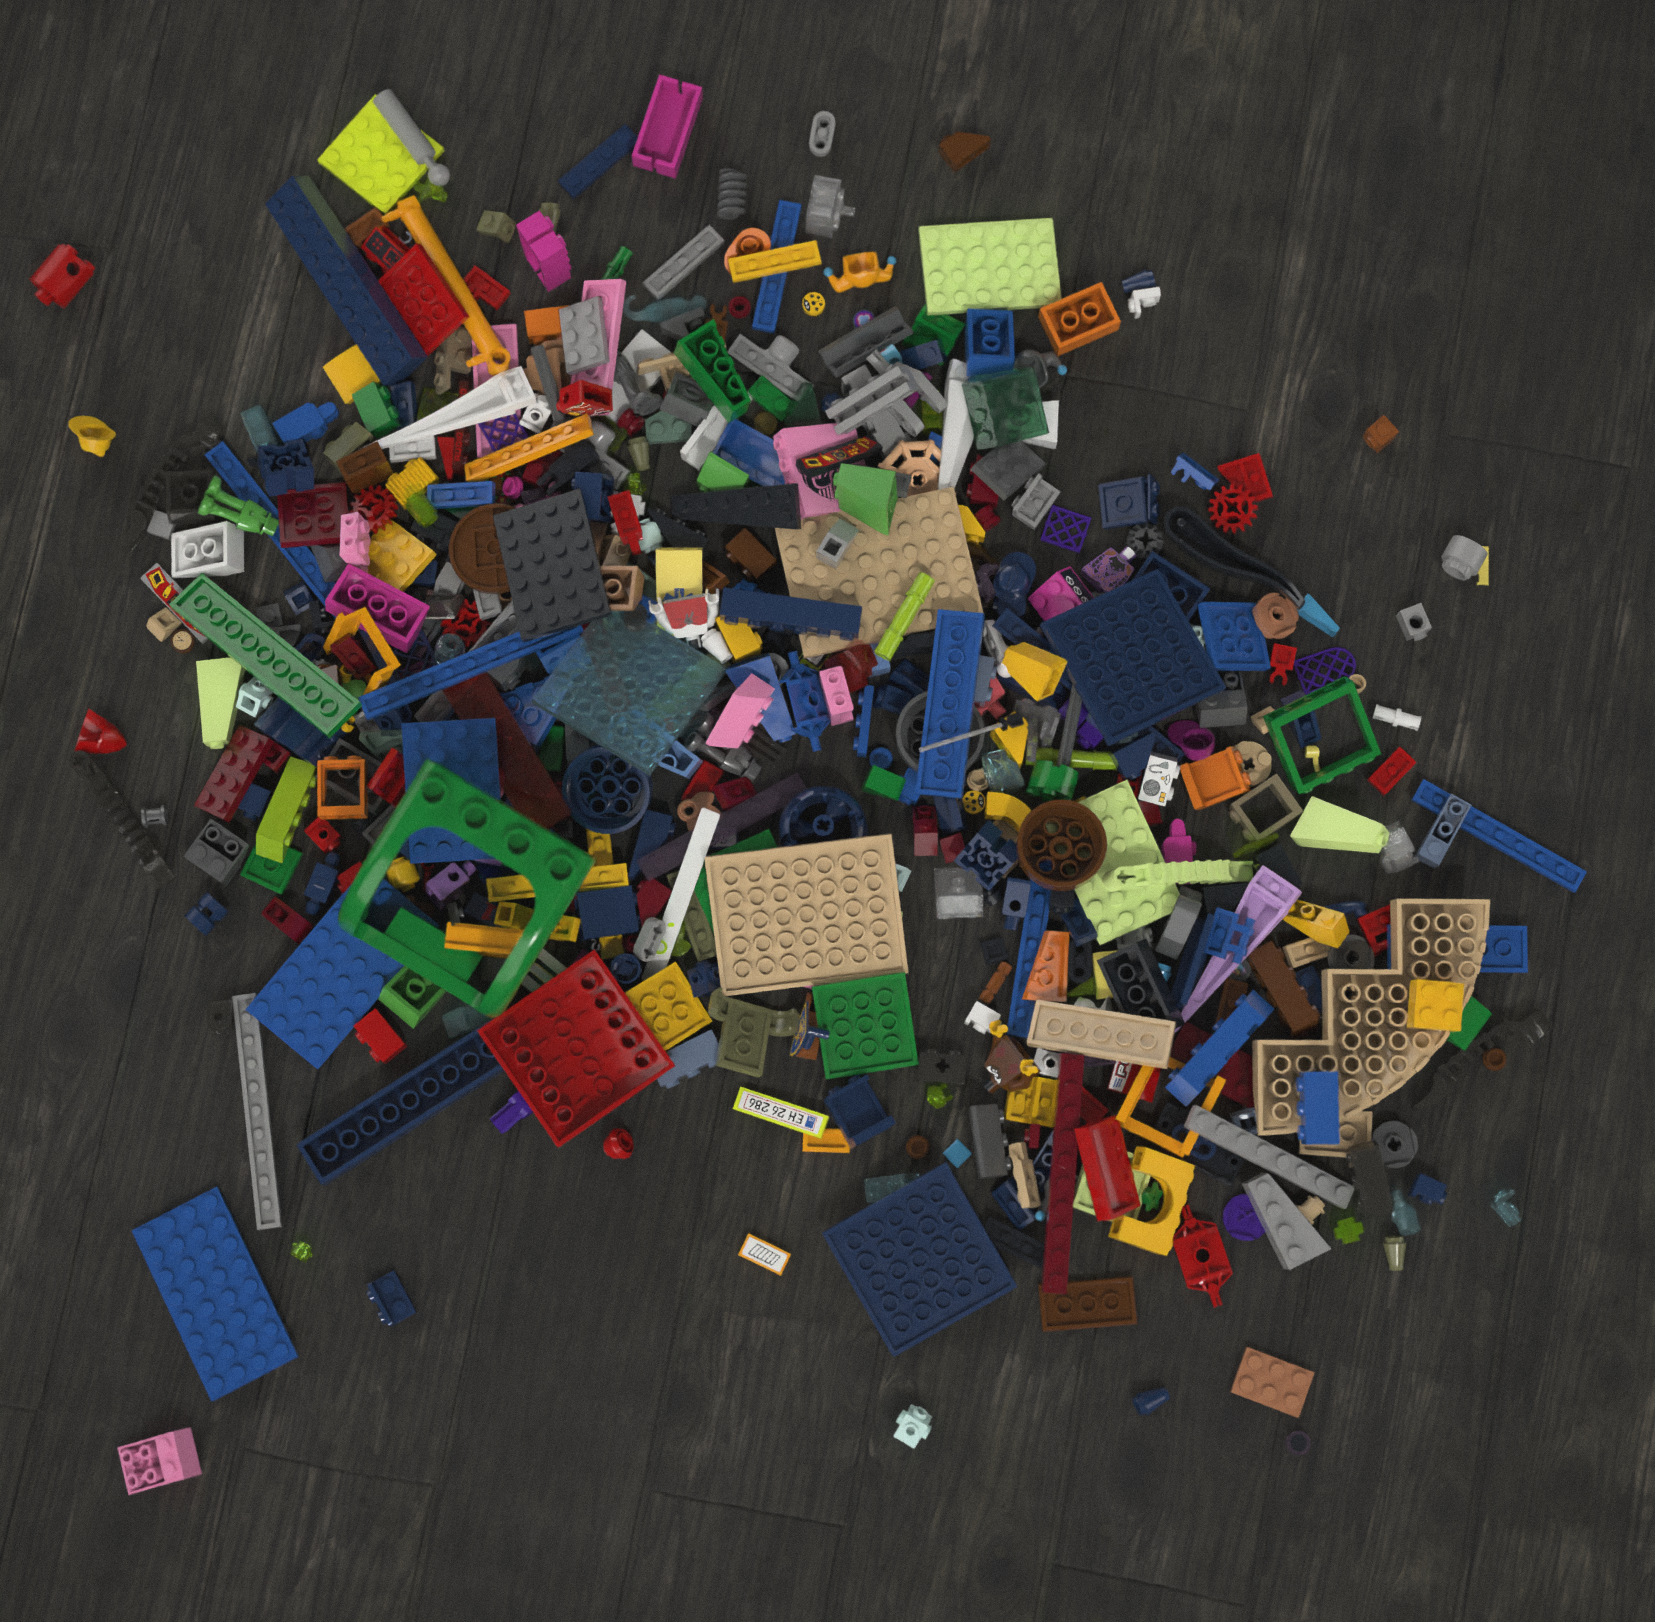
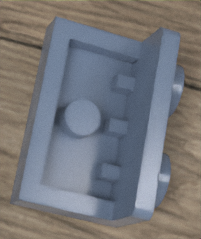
[974,655,997,707]

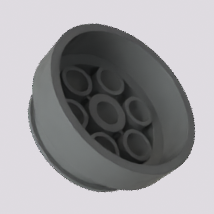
[896,691,984,772]

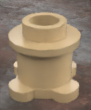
[1296,1195,1325,1225]

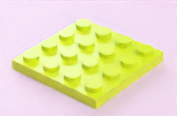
[317,94,444,215]

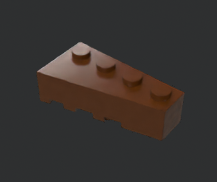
[1247,941,1320,1040]

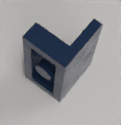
[933,796,970,835]

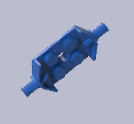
[779,651,830,752]

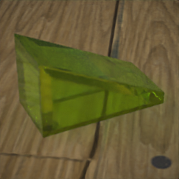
[1067,976,1097,997]

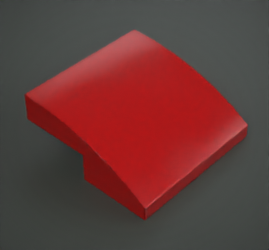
[366,748,406,808]

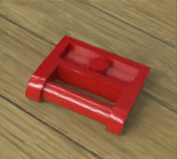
[1356,904,1391,957]

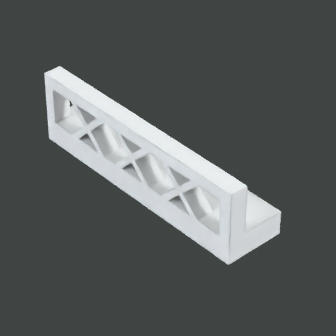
[680,396,752,471]

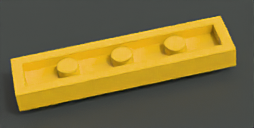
[728,240,821,283]

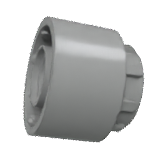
[1441,535,1488,580]

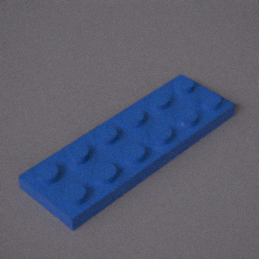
[1387,924,1528,973]

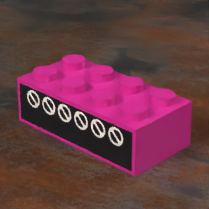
[1027,566,1094,621]

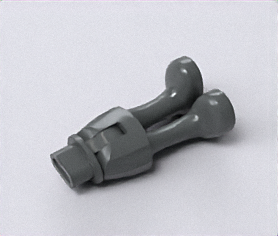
[613,351,663,416]
[684,713,762,781]

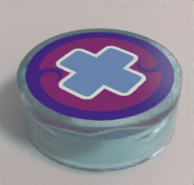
[853,310,875,329]

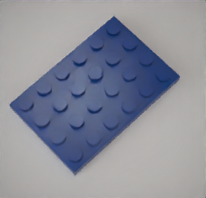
[401,718,501,864]

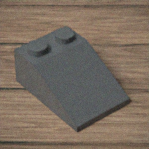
[485,626,528,693]

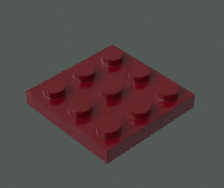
[277,482,348,548]

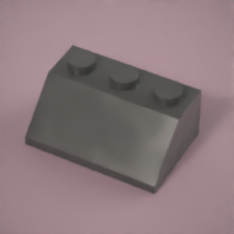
[968,1104,1011,1180]

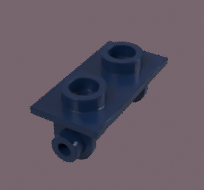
[1143,474,1160,524]

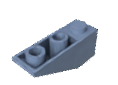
[1414,794,1471,869]

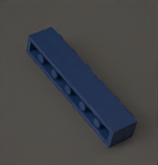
[720,588,862,641]

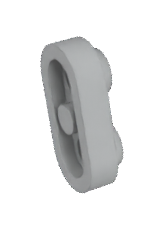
[809,111,835,157]

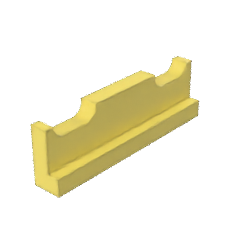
[1477,546,1489,585]

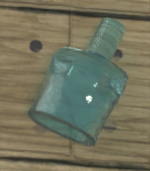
[1391,1190,1421,1235]

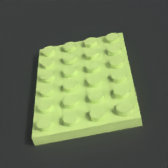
[918,218,1061,315]
[1046,780,1180,946]

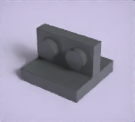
[659,371,713,427]

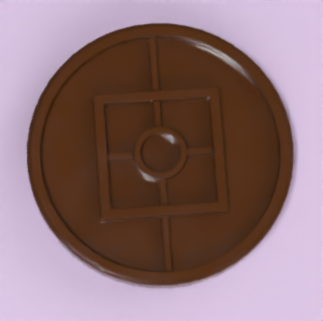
[449,503,516,594]

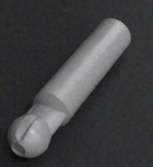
[373,89,450,186]

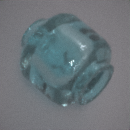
[433,633,465,664]

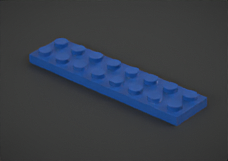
[915,609,985,799]

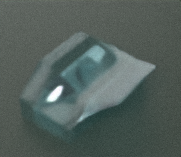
[982,749,1025,795]

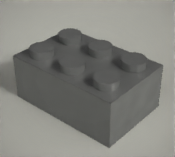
[315,738,387,817]

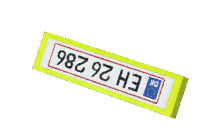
[733,1087,829,1139]

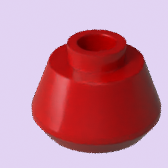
[603,1128,634,1159]

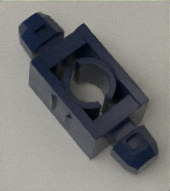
[304,852,342,916]

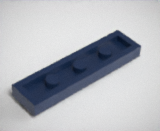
[558,124,638,200]

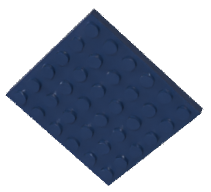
[1040,569,1226,746]
[822,1162,1017,1357]

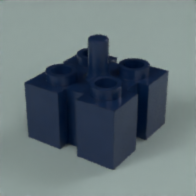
[257,439,314,497]
[954,820,1018,891]

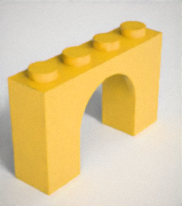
[1108,1146,1195,1256]

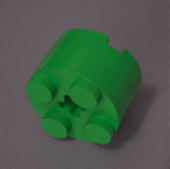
[1026,760,1079,803]

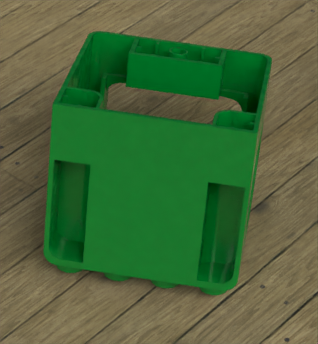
[338,759,597,1018]

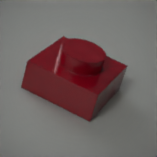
[1024,1124,1040,1149]

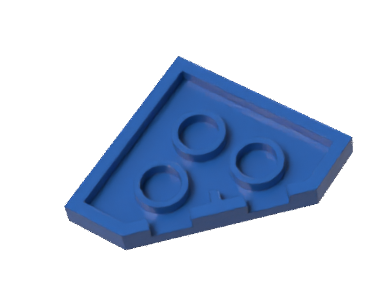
[483,675,574,747]

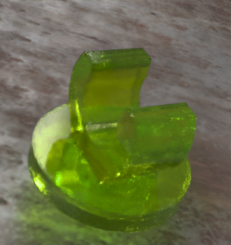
[624,473,647,496]
[927,1084,953,1109]

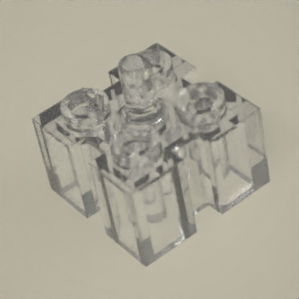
[806,175,855,238]

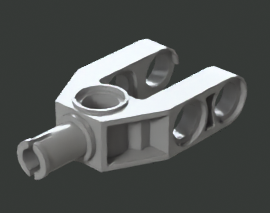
[866,349,947,436]

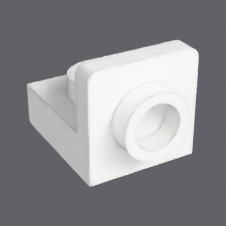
[1128,287,1161,319]

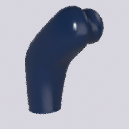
[1324,901,1367,918]

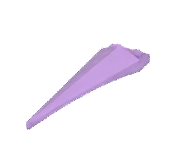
[1175,865,1302,1032]

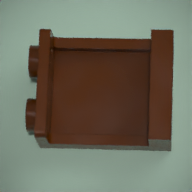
[336,441,394,496]

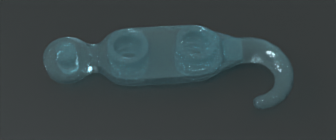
[623,295,706,323]

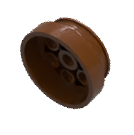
[1016,800,1107,891]

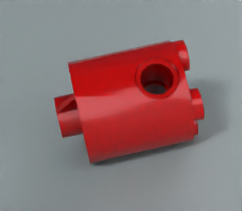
[29,243,96,309]

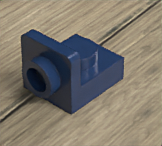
[872,685,912,715]

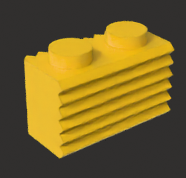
[385,457,440,510]

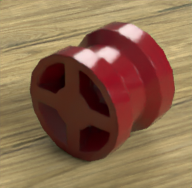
[617,408,645,437]
[974,505,1001,532]

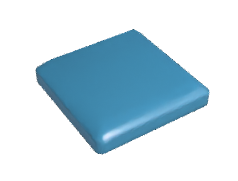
[943,1139,972,1168]

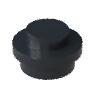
[982,886,1004,906]

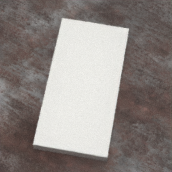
[605,329,671,424]

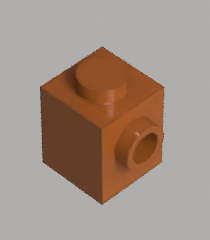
[1363,415,1399,453]

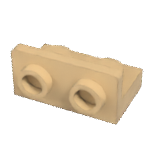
[600,534,631,566]

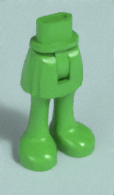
[197,476,279,536]

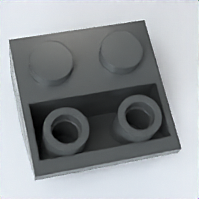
[183,819,249,886]

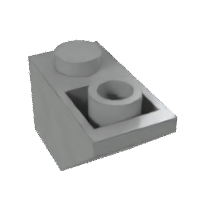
[816,518,859,569]

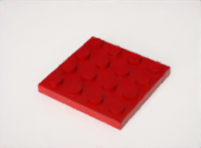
[378,244,469,356]

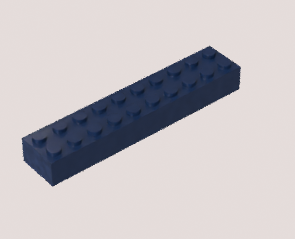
[265,176,428,386]
[297,1017,504,1186]

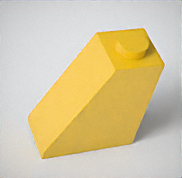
[1002,642,1067,701]

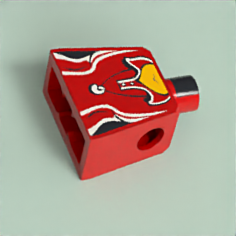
[556,380,613,417]

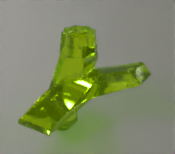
[414,178,448,203]

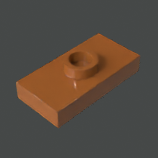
[344,207,390,249]

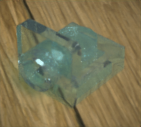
[1490,1189,1522,1227]

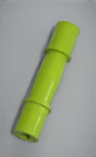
[874,572,935,661]
[1026,747,1118,771]

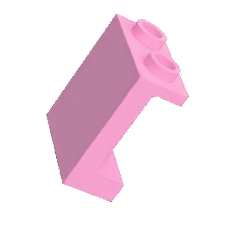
[819,666,854,726]

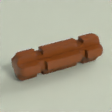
[979,961,1012,1004]

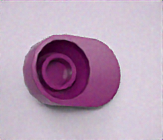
[1168,720,1215,761]

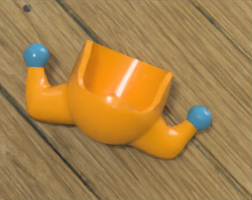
[823,252,896,293]

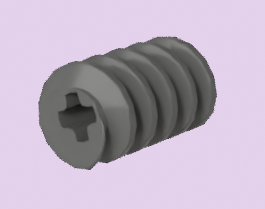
[717,169,747,220]

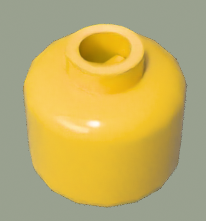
[386,856,420,893]

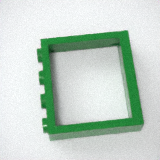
[1263,676,1381,794]

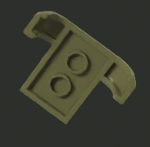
[708,987,800,1078]

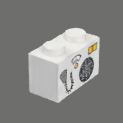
[1138,751,1180,806]

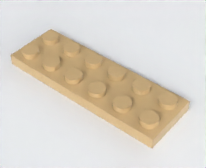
[1027,999,1176,1069]

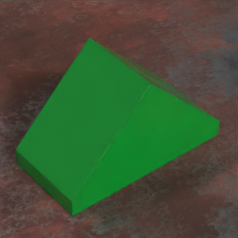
[861,765,906,801]

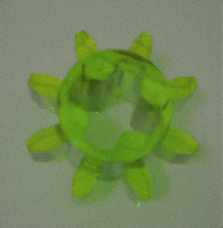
[1333,1217,1364,1245]

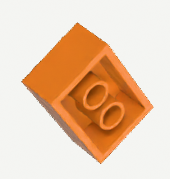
[1038,282,1121,356]

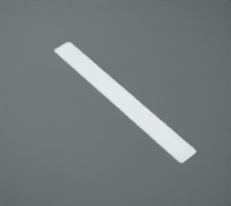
[642,808,720,981]

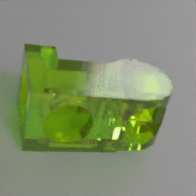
[921,390,943,435]

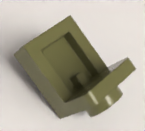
[476,210,516,243]

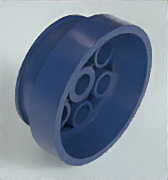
[562,743,653,834]

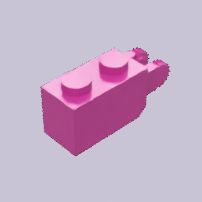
[1161,818,1196,886]

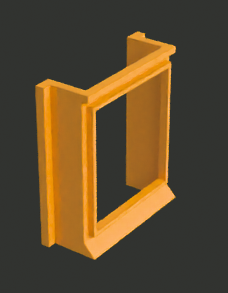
[323,607,400,711]
[444,922,524,958]
[1116,1057,1226,1158]

